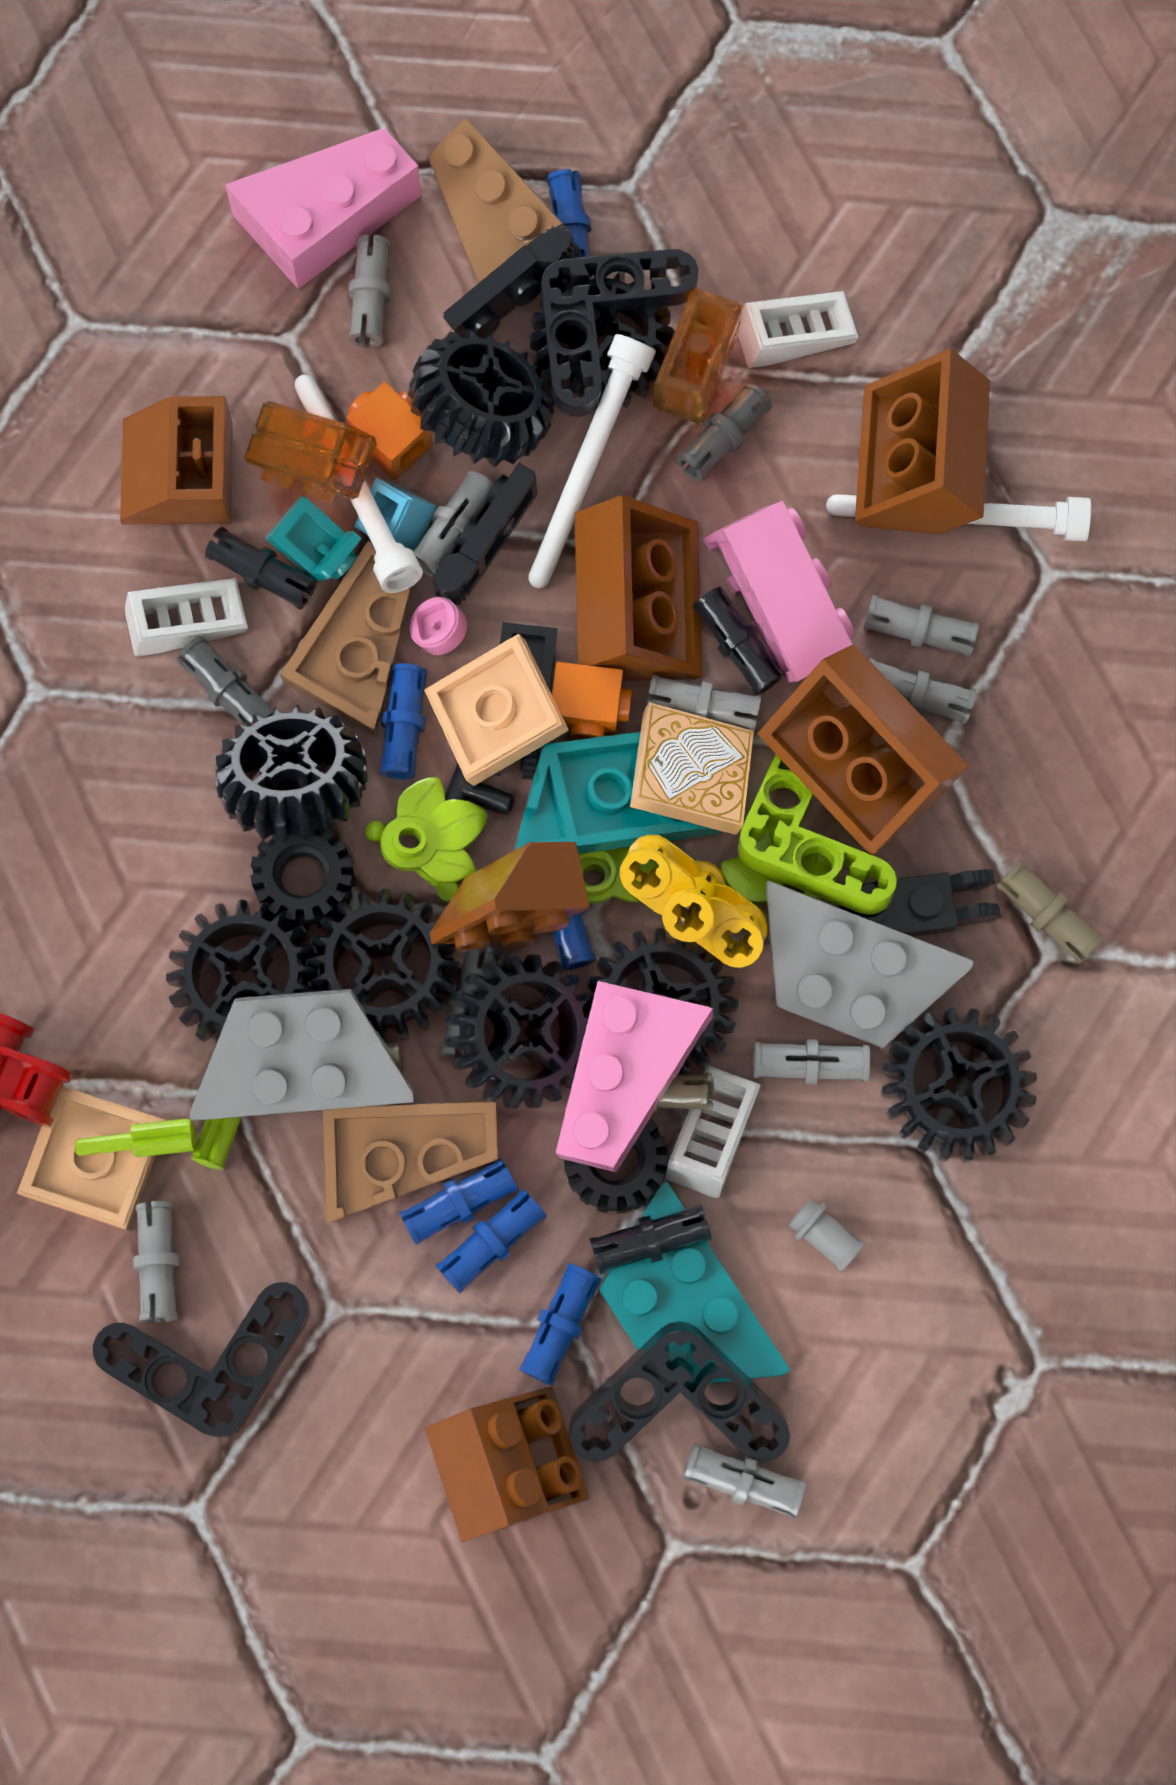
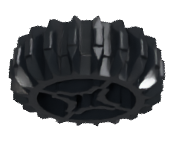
[529,271,675,409]
[407,329,555,467]
[215,704,368,843]
[306,888,461,1042]
[166,899,322,1045]
[584,928,739,1074]
[445,954,593,1109]
[881,1007,1037,1163]

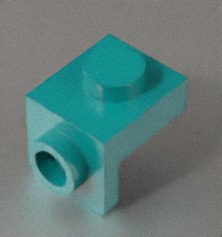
[265,496,361,581]

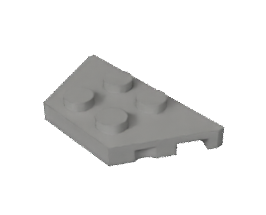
[765,880,974,1048]
[190,989,414,1121]

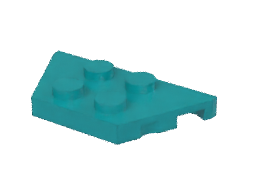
[514,732,722,854]
[599,1182,790,1384]

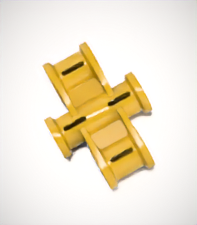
[620,834,768,968]

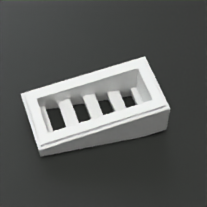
[735,291,859,368]
[125,578,248,657]
[665,1066,761,1198]

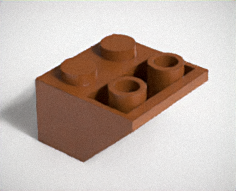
[120,396,233,525]
[430,842,590,951]
[425,1386,589,1543]

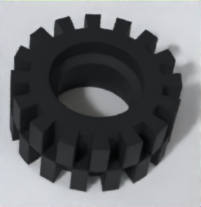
[250,828,355,930]
[564,1119,668,1214]

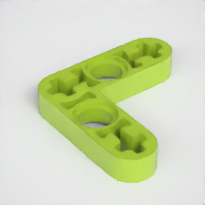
[737,754,897,915]

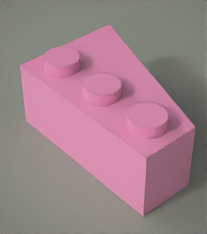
[225,128,421,289]
[702,500,855,683]
[556,981,713,1172]

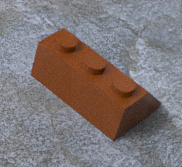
[855,348,990,534]
[575,495,702,681]
[757,644,969,855]

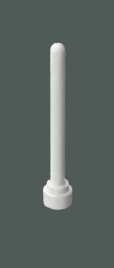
[528,334,656,589]
[295,374,423,593]
[826,494,1091,542]

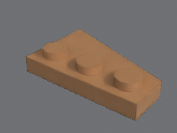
[428,118,568,283]
[280,540,414,736]
[323,1101,498,1224]

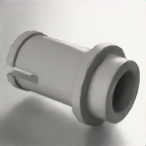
[788,1199,865,1271]

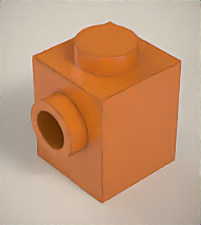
[345,381,433,481]
[552,662,632,740]

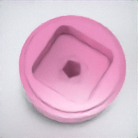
[410,597,467,655]

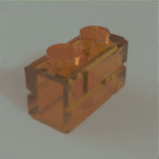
[653,288,743,424]
[244,401,377,504]

